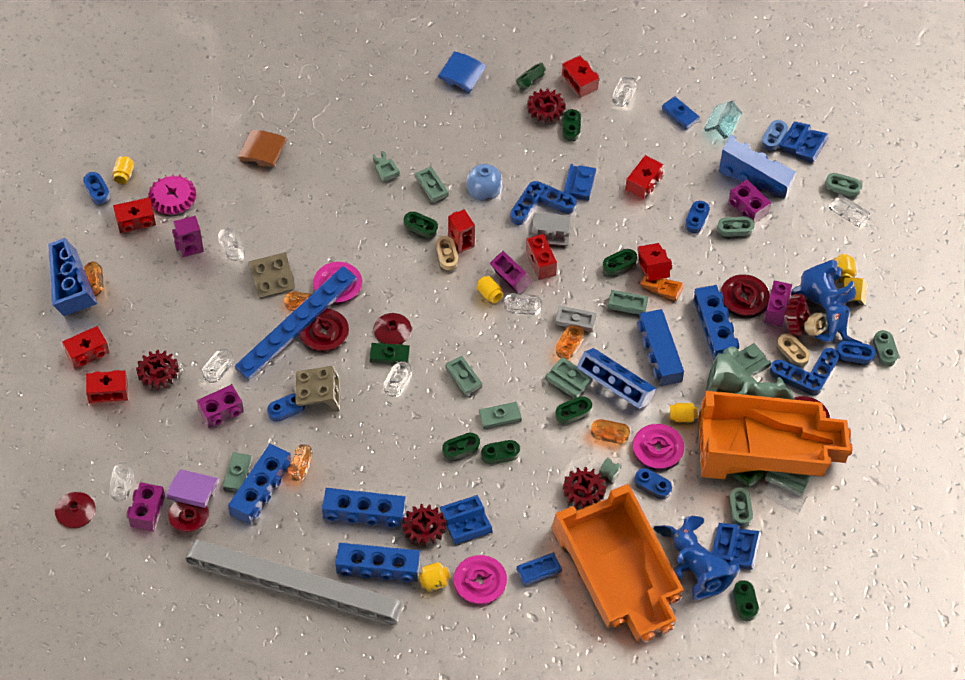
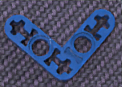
[510,181,577,225]
[770,348,839,396]

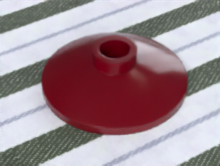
[374,313,412,345]
[55,492,96,528]
[168,501,209,532]

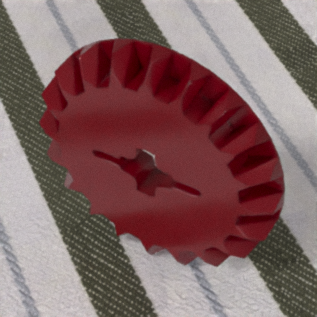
[721,274,770,317]
[299,309,349,352]

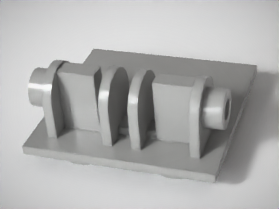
[532,213,570,246]

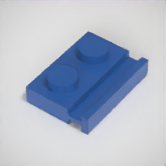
[564,164,596,201]

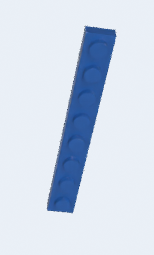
[235,266,357,380]

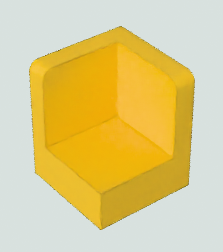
[844,278,867,305]

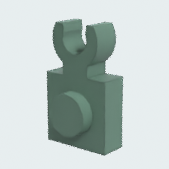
[373,151,400,182]

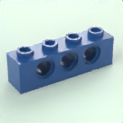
[693,285,739,361]
[576,348,657,409]
[228,443,292,525]
[322,488,406,528]
[335,542,420,583]

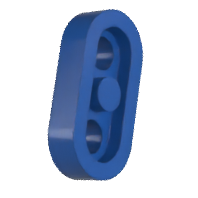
[83,172,110,204]
[685,201,710,233]
[837,341,876,364]
[267,393,305,421]
[634,469,672,499]

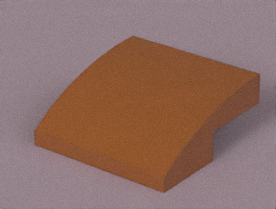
[238,130,287,167]

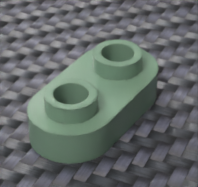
[825,173,862,197]
[717,217,755,237]
[873,330,899,366]
[729,488,753,527]

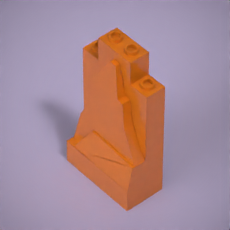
[698,391,853,479]
[551,483,684,642]

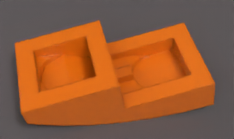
[640,276,684,301]

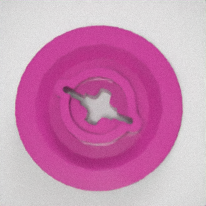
[148,174,196,214]
[313,262,362,304]
[633,424,684,470]
[454,555,507,605]

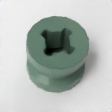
[599,458,622,483]

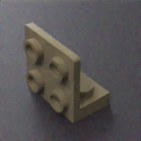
[248,252,295,298]
[296,366,340,412]

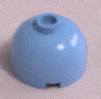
[467,164,503,201]

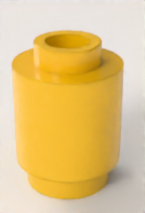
[112,156,134,184]
[476,276,504,304]
[670,403,698,422]

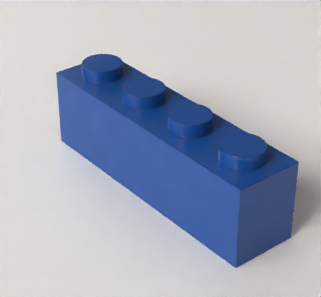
[637,309,684,386]

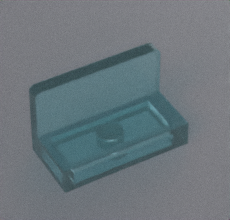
[704,101,742,139]

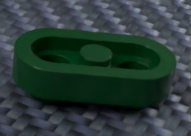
[515,62,546,89]
[562,109,581,141]
[404,211,438,238]
[602,249,637,276]
[555,396,592,424]
[442,433,480,460]
[481,440,520,464]
[733,580,759,621]

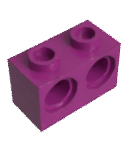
[729,180,772,223]
[172,215,204,258]
[489,251,533,295]
[764,280,792,327]
[196,384,244,428]
[126,482,165,531]

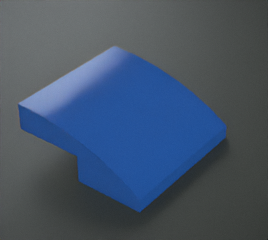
[438,51,486,93]
[779,121,829,163]
[440,495,493,545]
[712,523,761,570]

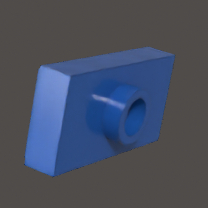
[662,96,700,129]
[516,552,562,586]

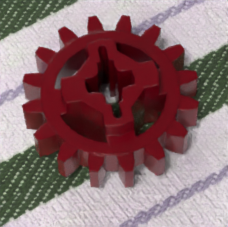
[527,88,566,123]
[785,294,810,335]
[136,350,179,390]
[563,467,607,509]
[402,504,446,547]

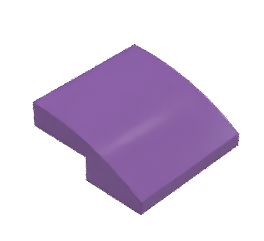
[166,469,219,508]

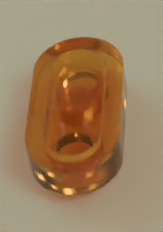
[84,261,103,296]
[284,291,312,311]
[556,325,584,359]
[591,419,630,444]
[288,444,313,481]

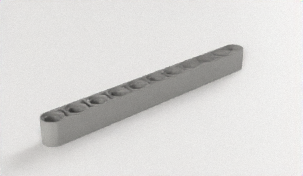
[185,540,404,625]

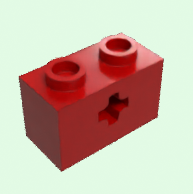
[562,55,600,98]
[625,155,664,199]
[113,197,156,233]
[448,209,475,254]
[526,234,557,280]
[637,243,672,281]
[62,326,110,369]
[86,370,128,403]

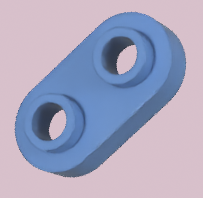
[762,120,788,151]

